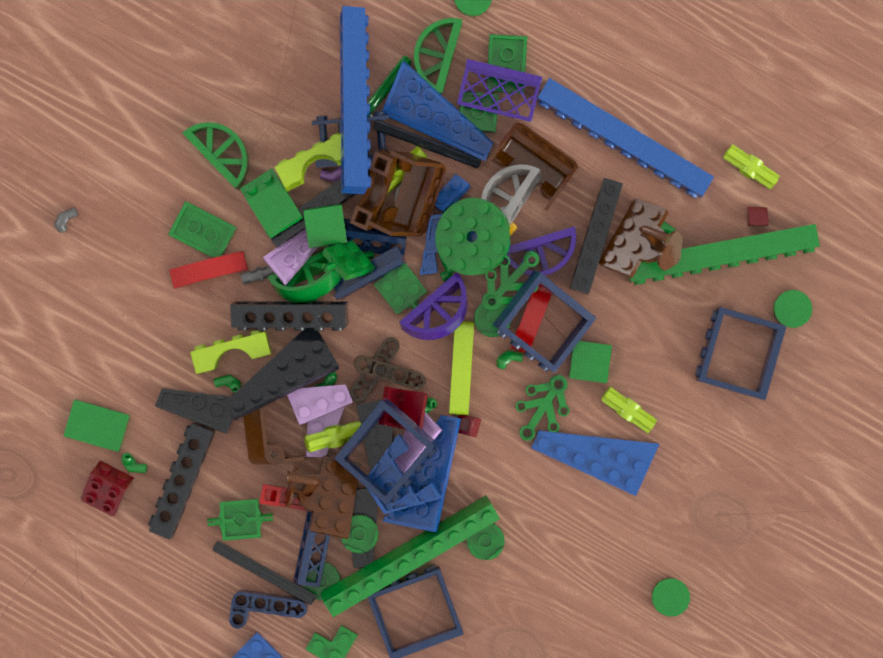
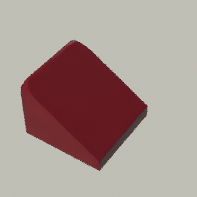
[747,207,769,227]
[458,415,481,437]

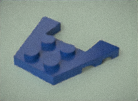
[420,214,477,275]
[367,434,442,514]

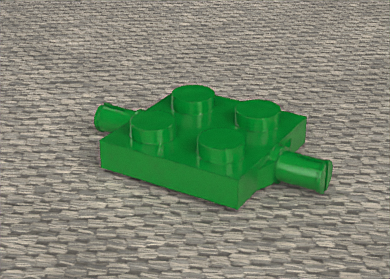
[322,240,375,280]
[374,264,428,315]
[207,499,274,541]

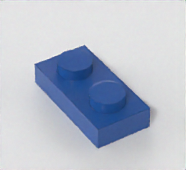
[434,174,471,213]

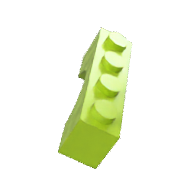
[275,133,341,192]
[190,330,272,374]

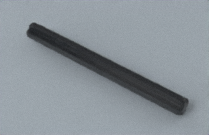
[373,120,481,168]
[213,541,316,605]

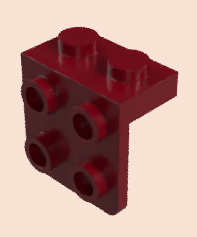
[378,386,427,429]
[81,461,134,516]

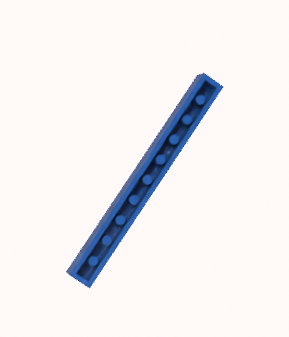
[340,6,371,194]
[537,78,714,199]

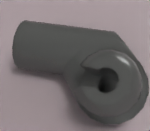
[54,207,79,233]

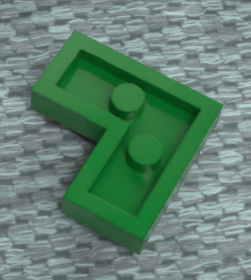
[305,625,358,658]

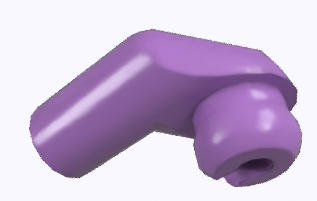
[320,166,341,183]

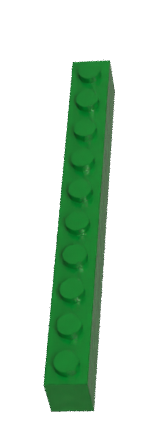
[628,224,820,285]
[321,495,500,617]

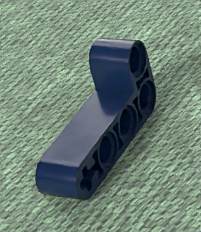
[229,590,308,629]

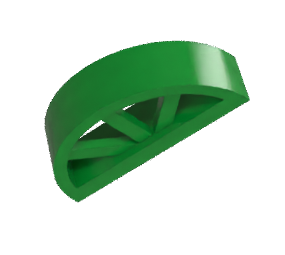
[414,18,463,95]
[182,122,249,190]
[268,244,341,302]

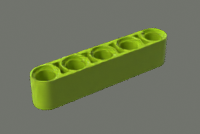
[449,321,474,415]

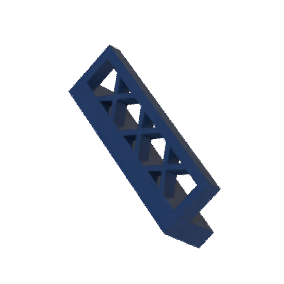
[328,219,407,256]
[334,246,407,300]
[293,511,330,587]

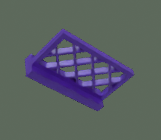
[457,59,542,122]

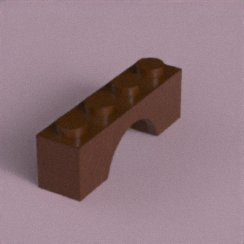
[350,149,399,230]

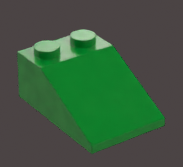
[240,168,303,239]

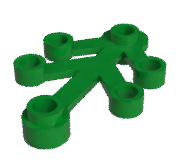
[482,250,539,310]
[515,375,570,441]

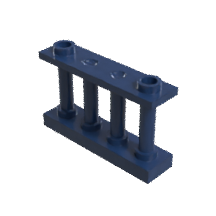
[312,111,390,168]

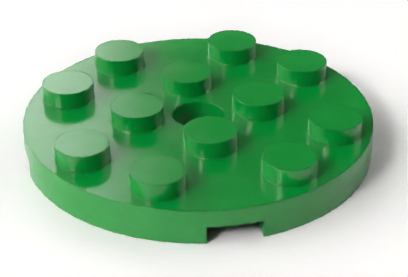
[435,198,511,275]

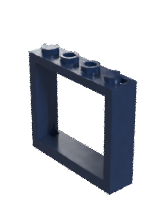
[493,270,596,373]
[695,307,787,400]
[334,398,439,505]
[368,565,464,658]

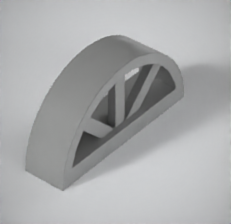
[481,165,543,225]

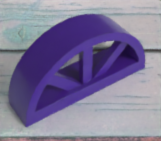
[504,226,576,276]
[399,272,468,340]

